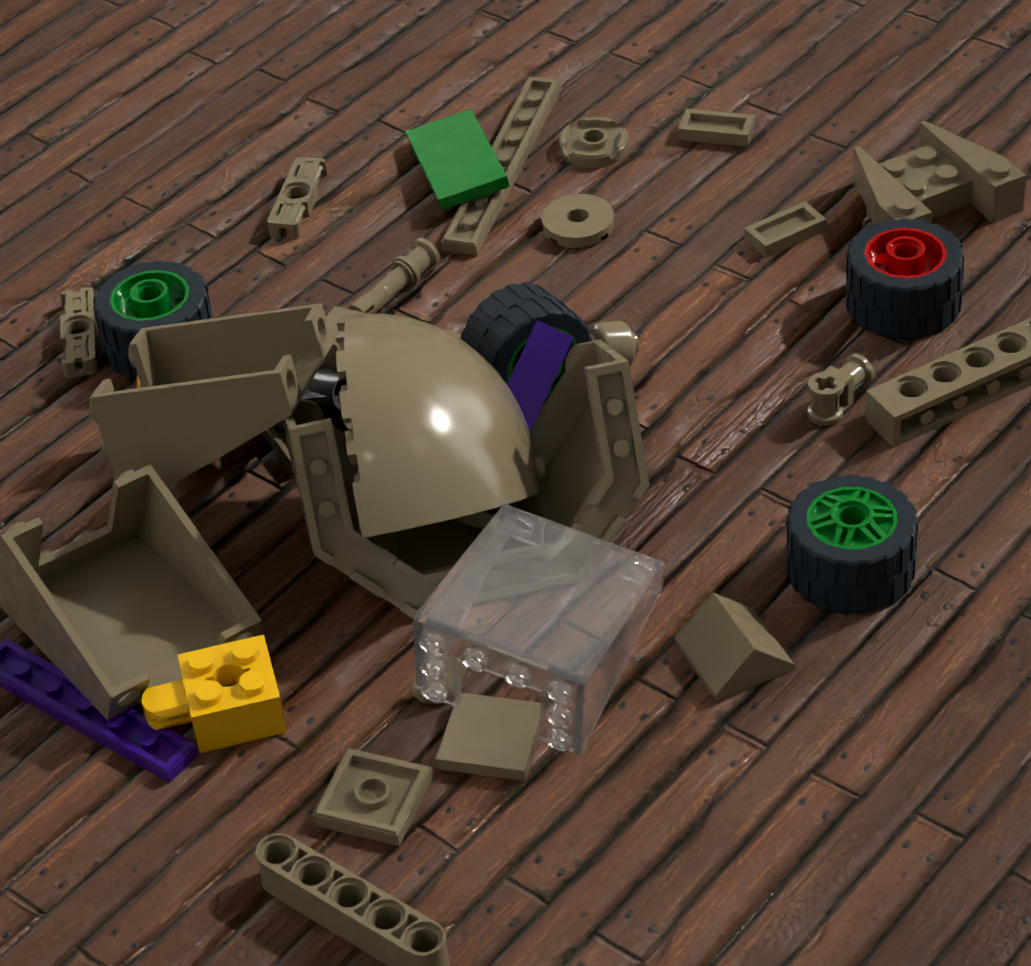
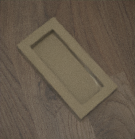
[678,109,755,147]
[744,201,827,258]

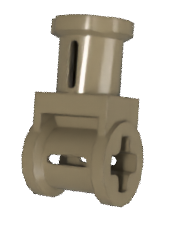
[807,353,875,426]

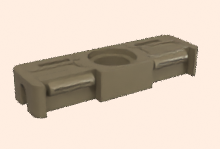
[267,157,327,239]
[60,287,99,378]

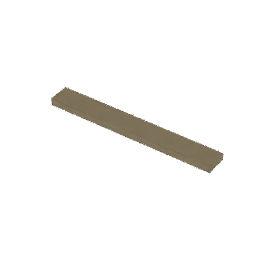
[441,77,561,256]

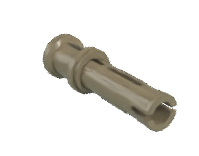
[347,238,440,314]

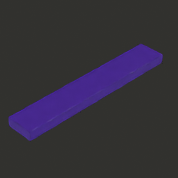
[0,638,199,783]

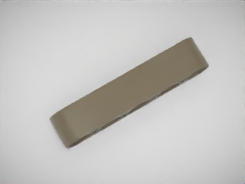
[255,833,450,966]

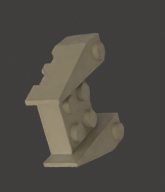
[853,121,1026,224]

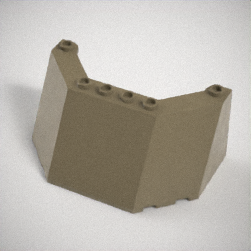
[283,339,650,620]

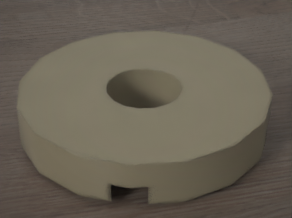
[559,117,629,168]
[541,194,615,248]

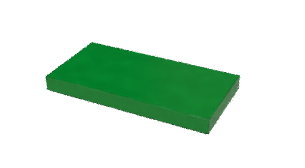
[406,109,510,210]

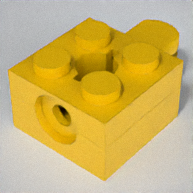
[142,634,287,753]

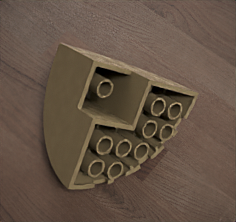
[336,313,547,538]

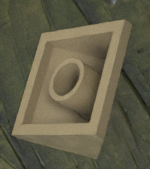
[675,593,795,701]

